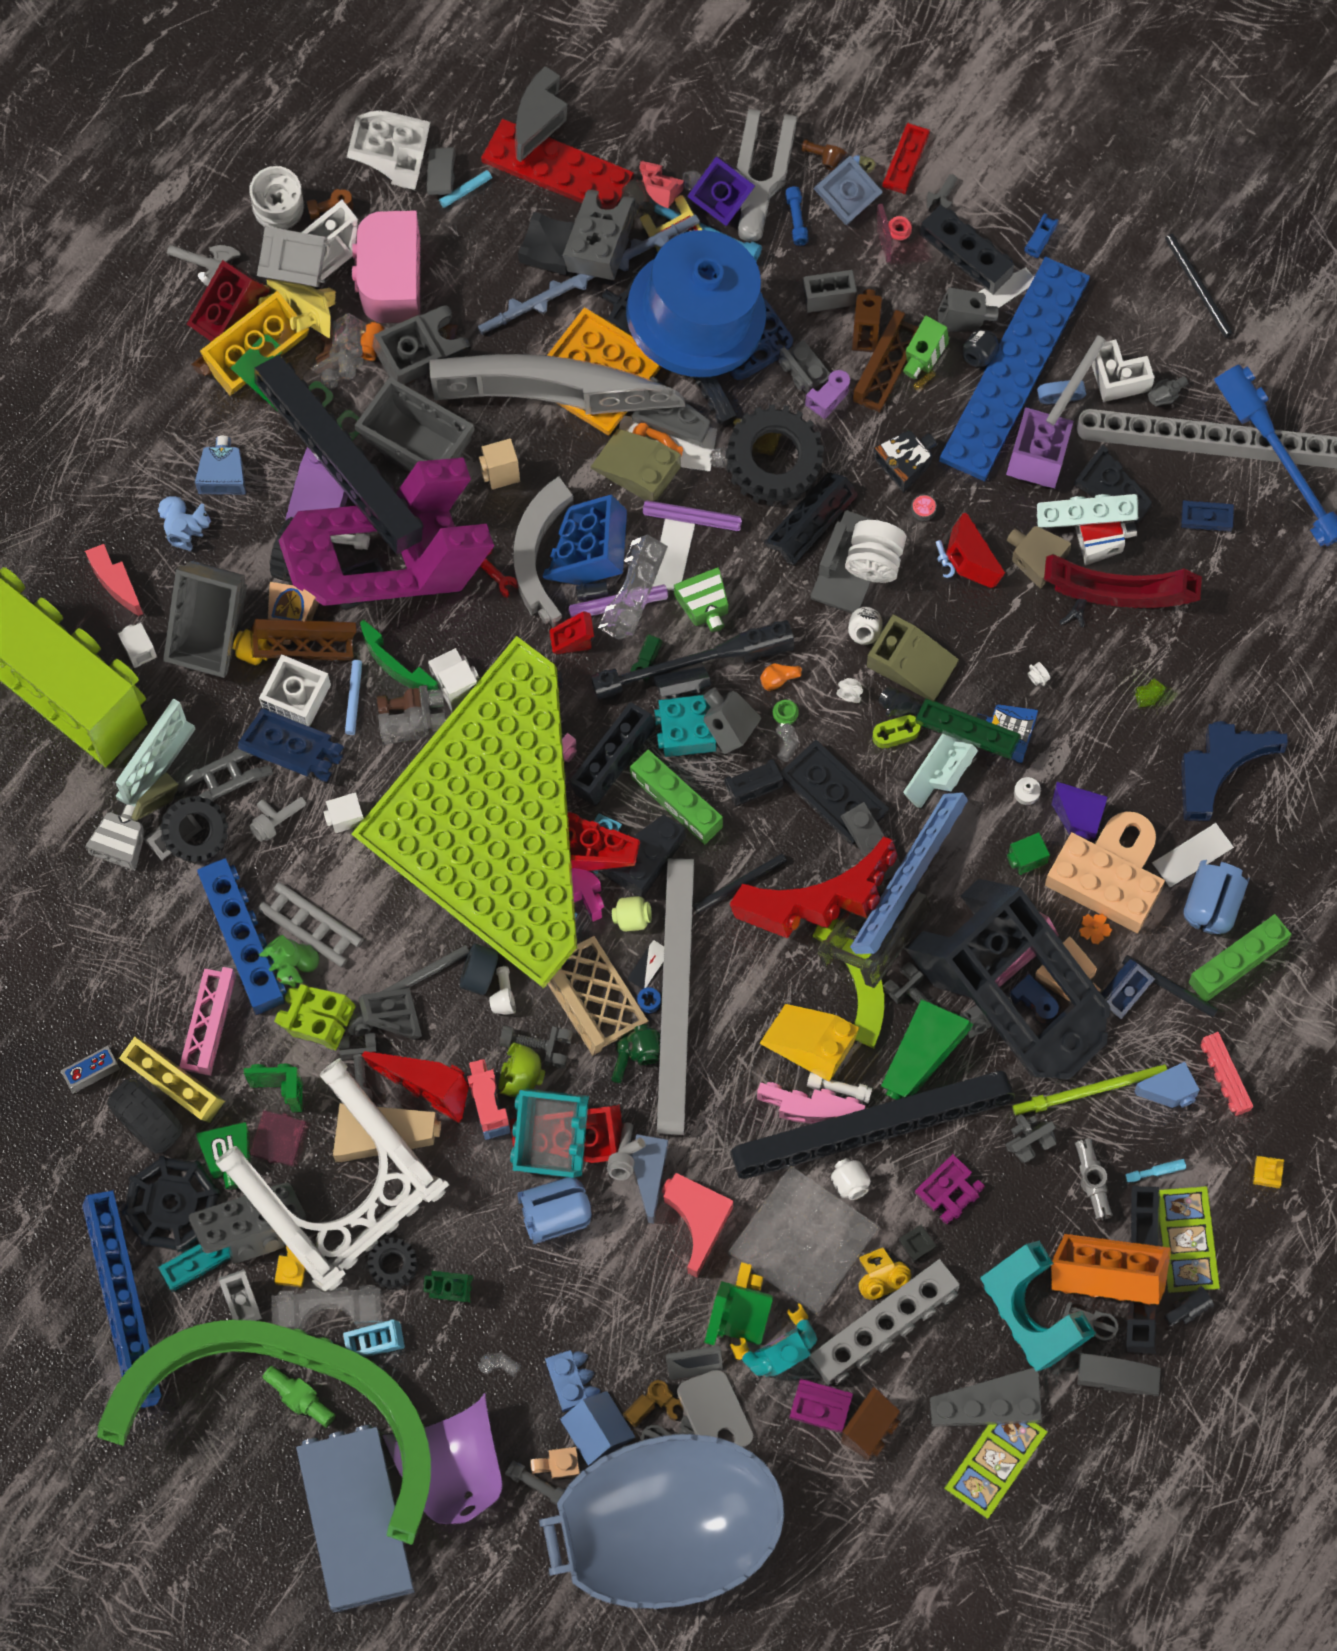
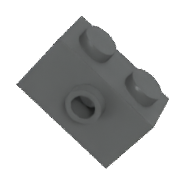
[803,270,857,312]

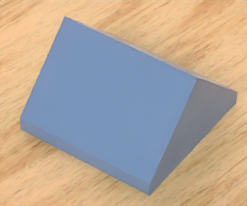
[560,1391,635,1467]

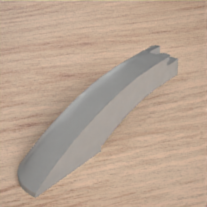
[430,354,685,415]

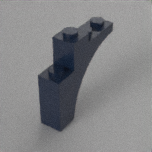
[1181,721,1288,821]

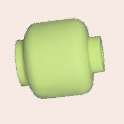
[612,896,652,932]

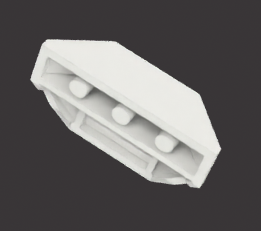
[301,200,358,280]

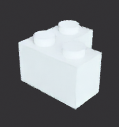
[1091,340,1154,402]
[428,648,480,713]

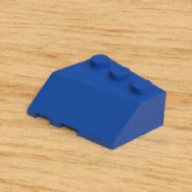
[542,495,627,585]

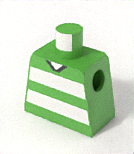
[903,316,949,379]
[674,568,728,633]

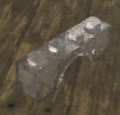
[598,534,668,640]
[272,1285,384,1330]

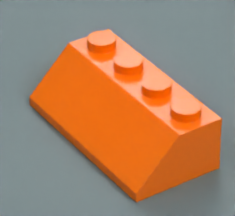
[1051,1234,1171,1304]

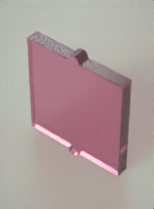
[877,204,892,262]
[250,1110,306,1166]

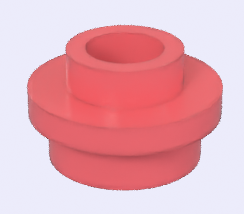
[887,216,912,240]

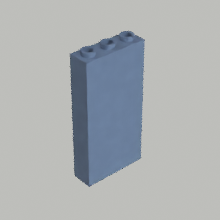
[296,1425,415,1613]

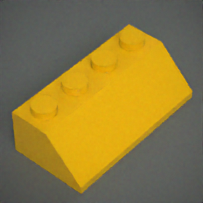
[200,291,309,396]

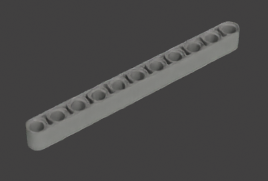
[1077,409,1337,468]
[657,858,694,1135]

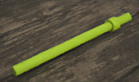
[1012,1064,1167,1116]

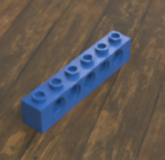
[197,858,287,1015]

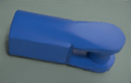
[1025,213,1059,258]

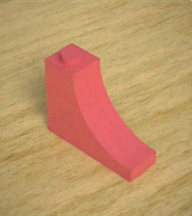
[661,1173,733,1278]

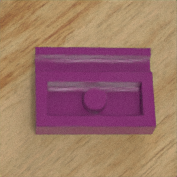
[789,1379,853,1434]

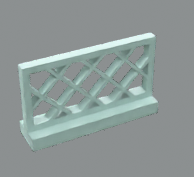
[116,699,195,807]

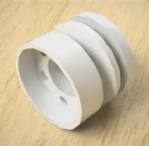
[250,166,304,230]
[845,520,906,583]

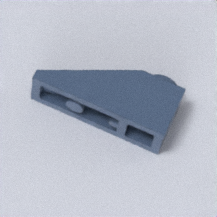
[630,1134,668,1224]

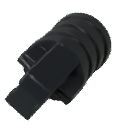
[1164,1286,1214,1327]

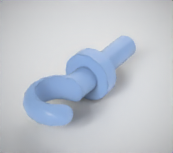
[936,540,955,578]

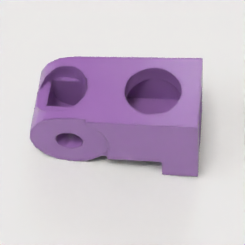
[805,370,850,420]

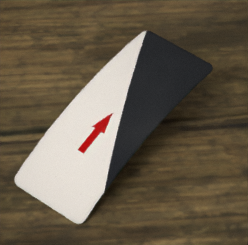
[628,940,664,989]

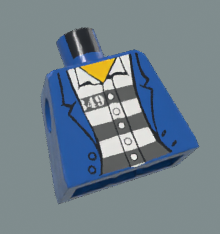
[977,705,1038,763]

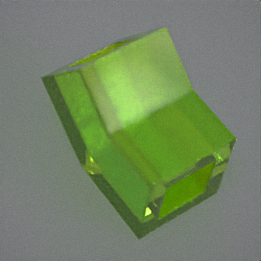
[1135,678,1166,708]

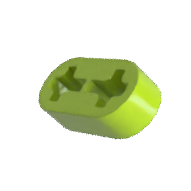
[872,715,920,749]

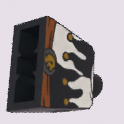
[874,431,937,493]

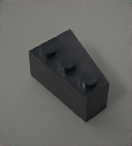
[599,814,686,898]

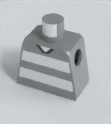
[86,805,145,871]

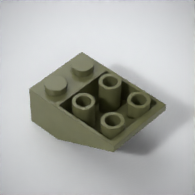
[867,614,959,701]

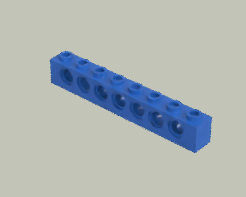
[82,1191,161,1408]

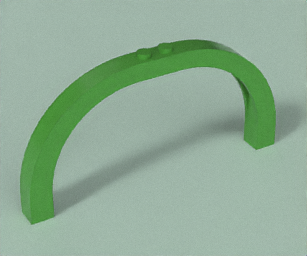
[97,1320,431,1545]

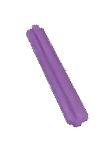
[643,500,742,531]
[569,584,668,618]

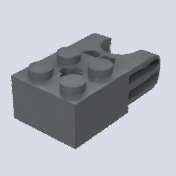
[563,189,637,280]
[372,305,472,385]

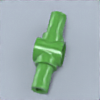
[263,1366,335,1427]

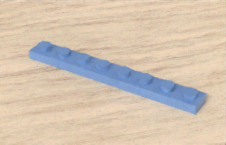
[850,793,968,954]

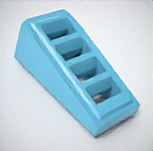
[343,1319,405,1357]

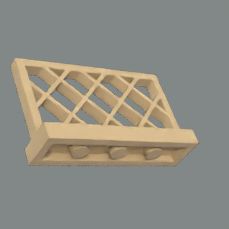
[548,936,648,1056]

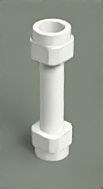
[330,533,370,550]
[807,1072,873,1103]

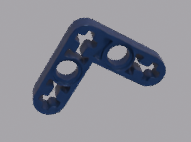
[729,297,793,380]

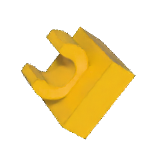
[1253,1156,1284,1188]
[736,1262,763,1291]

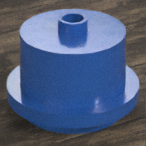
[626,230,766,377]

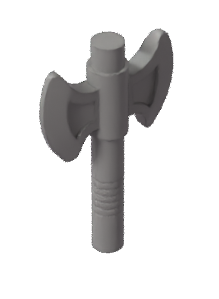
[167,245,241,286]

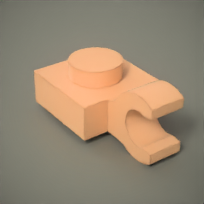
[531,1447,579,1480]

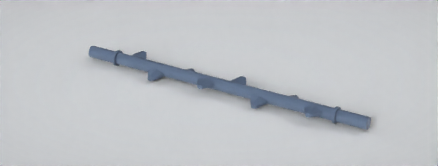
[478,215,700,335]

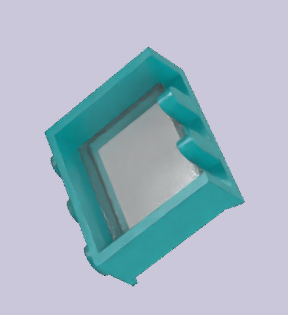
[510,1089,589,1178]

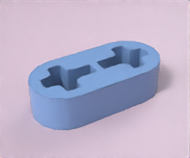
[1037,380,1086,404]

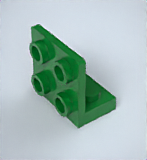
[244,1064,303,1112]
[704,1281,773,1346]

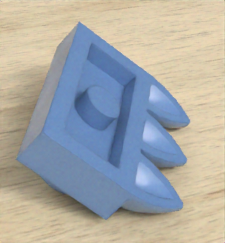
[545,1350,600,1412]

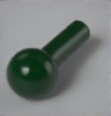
[611,1036,630,1083]

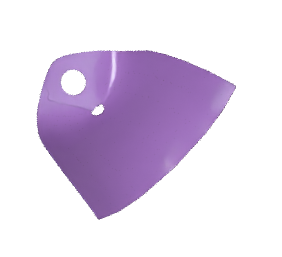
[383,1393,502,1524]

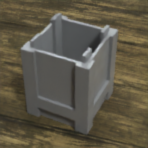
[257,226,331,287]

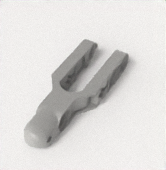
[737,109,797,242]

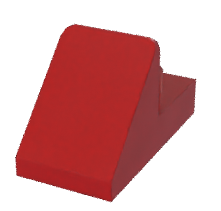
[549,611,594,654]

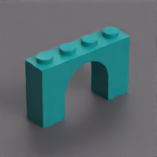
[980,1241,1096,1372]

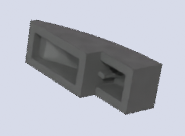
[1077,1353,1161,1396]

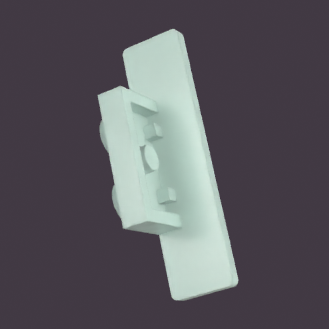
[1037,494,1138,528]
[904,734,978,808]

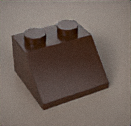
[841,1387,901,1461]

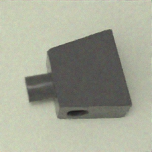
[938,288,998,332]
[703,688,762,754]

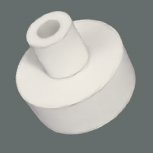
[1014,777,1041,805]

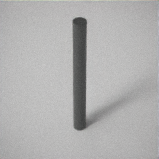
[380,945,470,992]

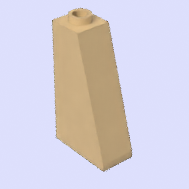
[333,1104,441,1162]

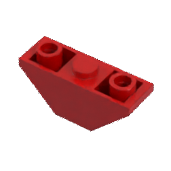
[946,513,1005,588]

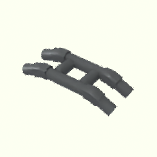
[177,749,272,802]

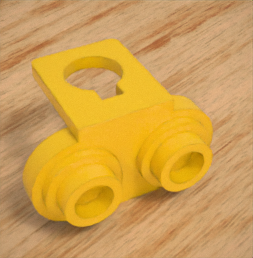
[859,1248,911,1300]

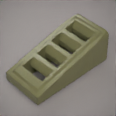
[131,773,179,821]

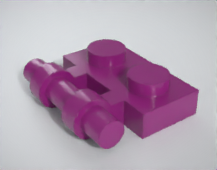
[915,1154,985,1224]

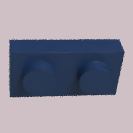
[1181,501,1234,531]

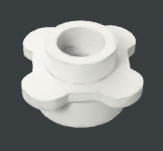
[836,678,863,703]

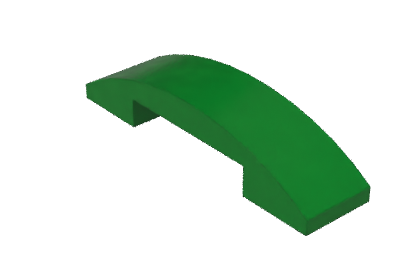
[360,619,439,696]

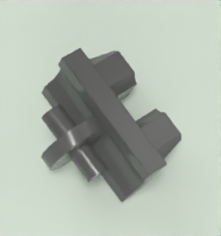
[1005,1115,1057,1163]

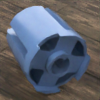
[1183,860,1250,934]
[517,1177,592,1244]

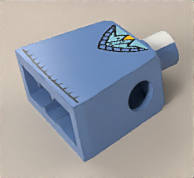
[195,436,246,495]

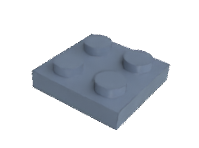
[814,155,882,225]

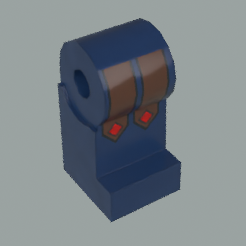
[1009,974,1059,1024]

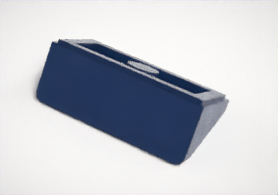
[1101,959,1155,1019]

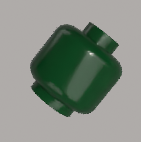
[627,1024,661,1066]

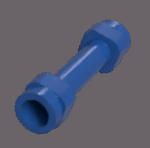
[785,187,809,246]

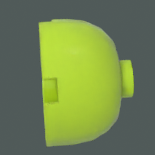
[499,1042,545,1097]

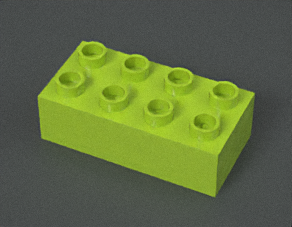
[0,567,147,768]

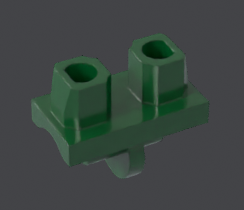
[423,1271,473,1302]

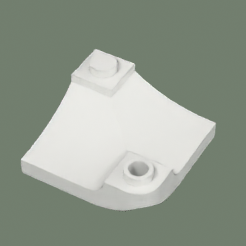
[347,111,430,190]

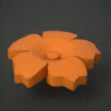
[1079,914,1112,944]

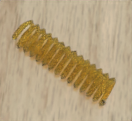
[913,370,936,390]

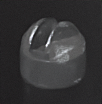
[683,171,702,191]
[709,447,727,468]

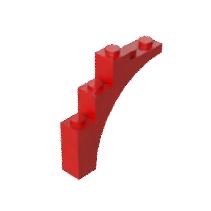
[729,836,897,939]

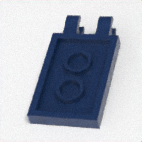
[238,708,344,782]

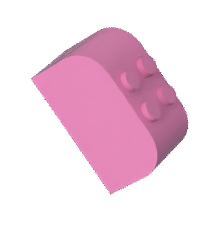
[352,211,420,323]

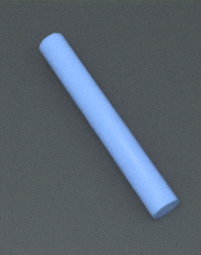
[345,660,362,735]

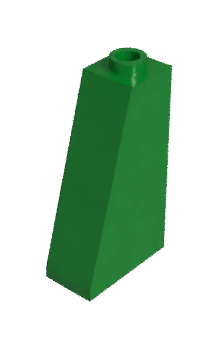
[881,999,973,1100]

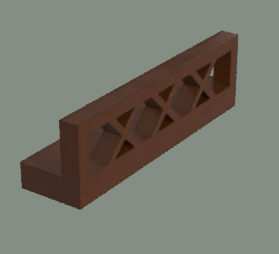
[853,310,919,413]
[250,619,356,661]

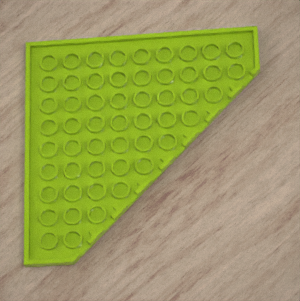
[352,636,577,988]

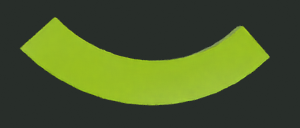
[813,918,884,1049]

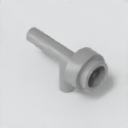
[250,797,307,842]
[607,1123,645,1180]

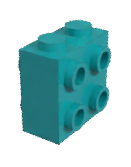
[654,695,716,757]

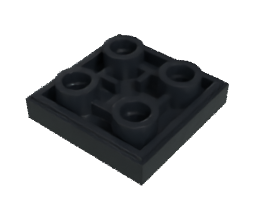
[653,662,711,699]

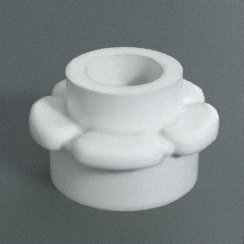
[1028,662,1051,686]

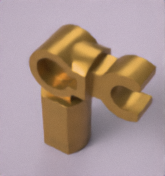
[623,1380,685,1427]

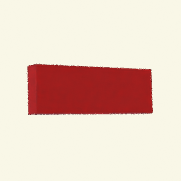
[882,123,930,194]

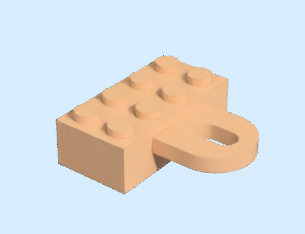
[1045,812,1165,934]

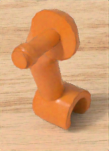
[632,423,683,456]

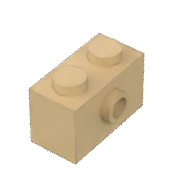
[479,438,520,490]

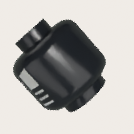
[962,330,999,367]

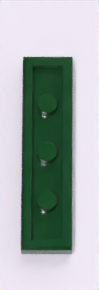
[915,698,1021,760]

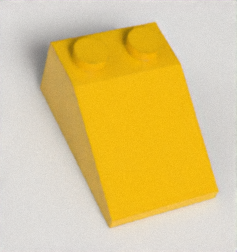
[760,1004,859,1082]

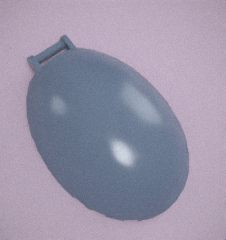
[539,1434,784,1609]

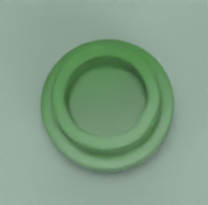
[773,700,799,725]

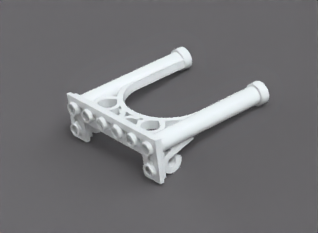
[215,1058,449,1291]

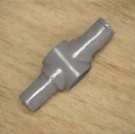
[1075,1138,1113,1221]

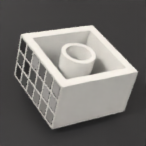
[259,655,331,727]

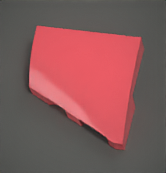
[640,161,684,208]

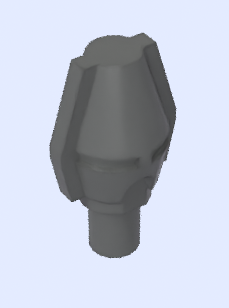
[1147,376,1188,407]

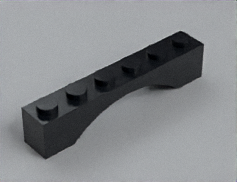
[1127,1186,1160,1354]

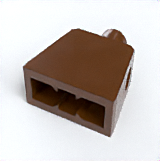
[852,289,882,352]

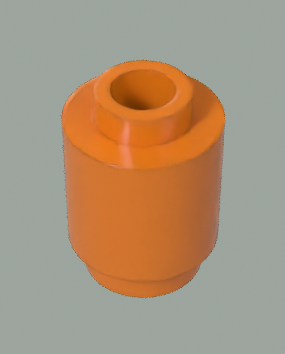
[356,322,384,361]

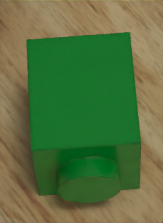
[1007,833,1050,875]

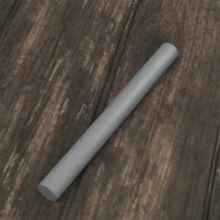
[1046,335,1106,426]

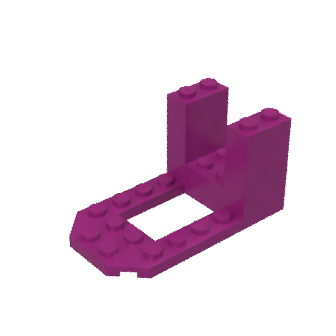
[279,457,494,606]

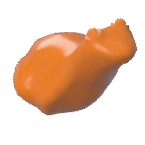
[760,663,802,691]

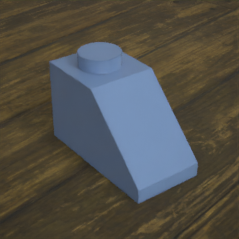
[1135,1062,1199,1108]

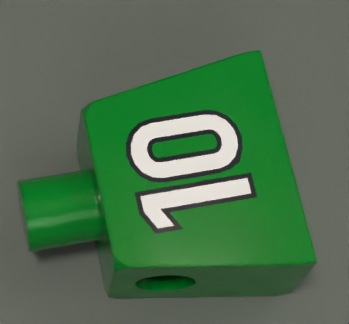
[196,1122,250,1190]

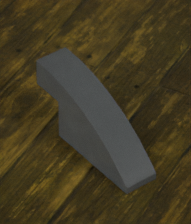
[515,66,568,162]

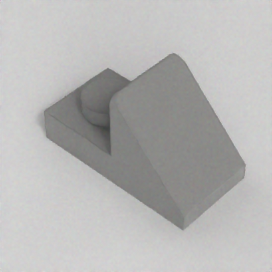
[218,1269,262,1321]

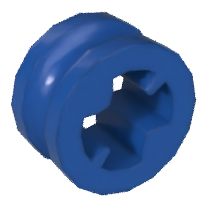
[637,987,661,1014]

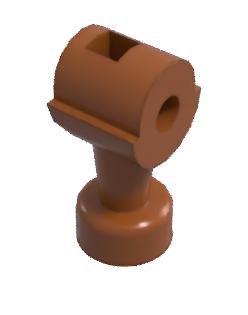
[306,189,354,220]

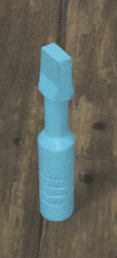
[1125,1159,1186,1182]

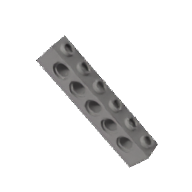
[809,1259,960,1386]

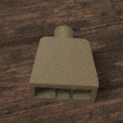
[1007,526,1071,588]

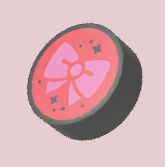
[911,494,937,521]

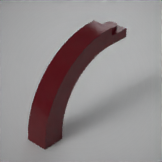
[1044,554,1202,608]

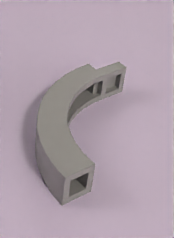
[514,477,574,628]

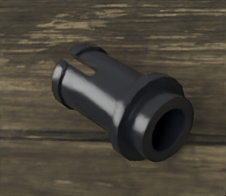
[576,581,608,602]

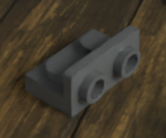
[778,340,830,394]

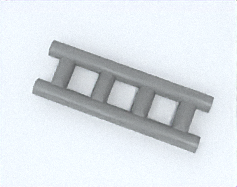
[258,882,363,968]

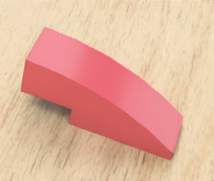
[85,544,143,616]

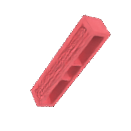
[1200,1032,1253,1116]

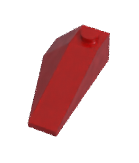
[567,812,640,871]
[362,1051,469,1122]
[509,1104,623,1163]

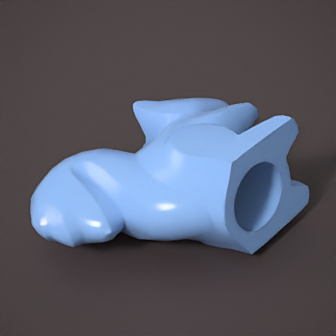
[158,496,211,551]

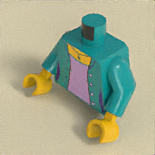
[730,1304,817,1377]

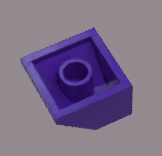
[1052,782,1107,842]

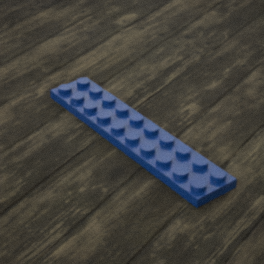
[939,257,1090,481]

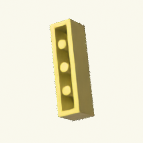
[119,1037,225,1123]

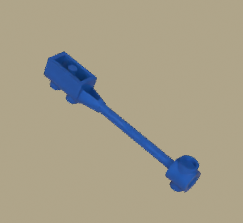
[1214,364,1337,547]

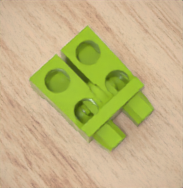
[274,984,356,1051]

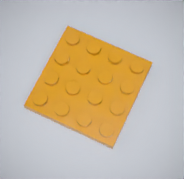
[547,307,661,436]

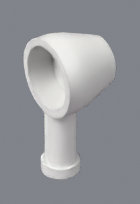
[489,966,516,1015]

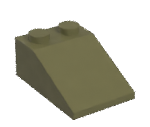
[591,428,681,502]

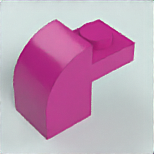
[572,868,604,922]

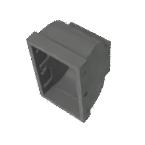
[355,377,474,473]
[163,561,247,678]

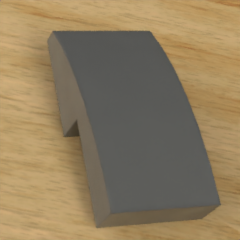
[427,147,456,195]

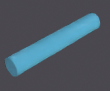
[439,170,492,208]

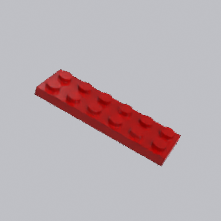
[481,119,634,210]

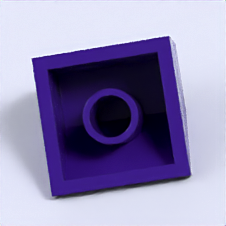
[687,156,755,226]

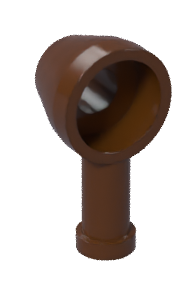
[802,140,848,171]

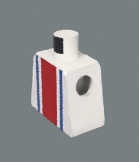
[1075,521,1137,565]

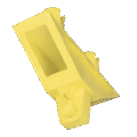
[258,278,336,338]

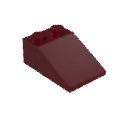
[187,260,271,342]

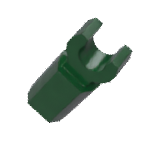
[631,635,663,682]

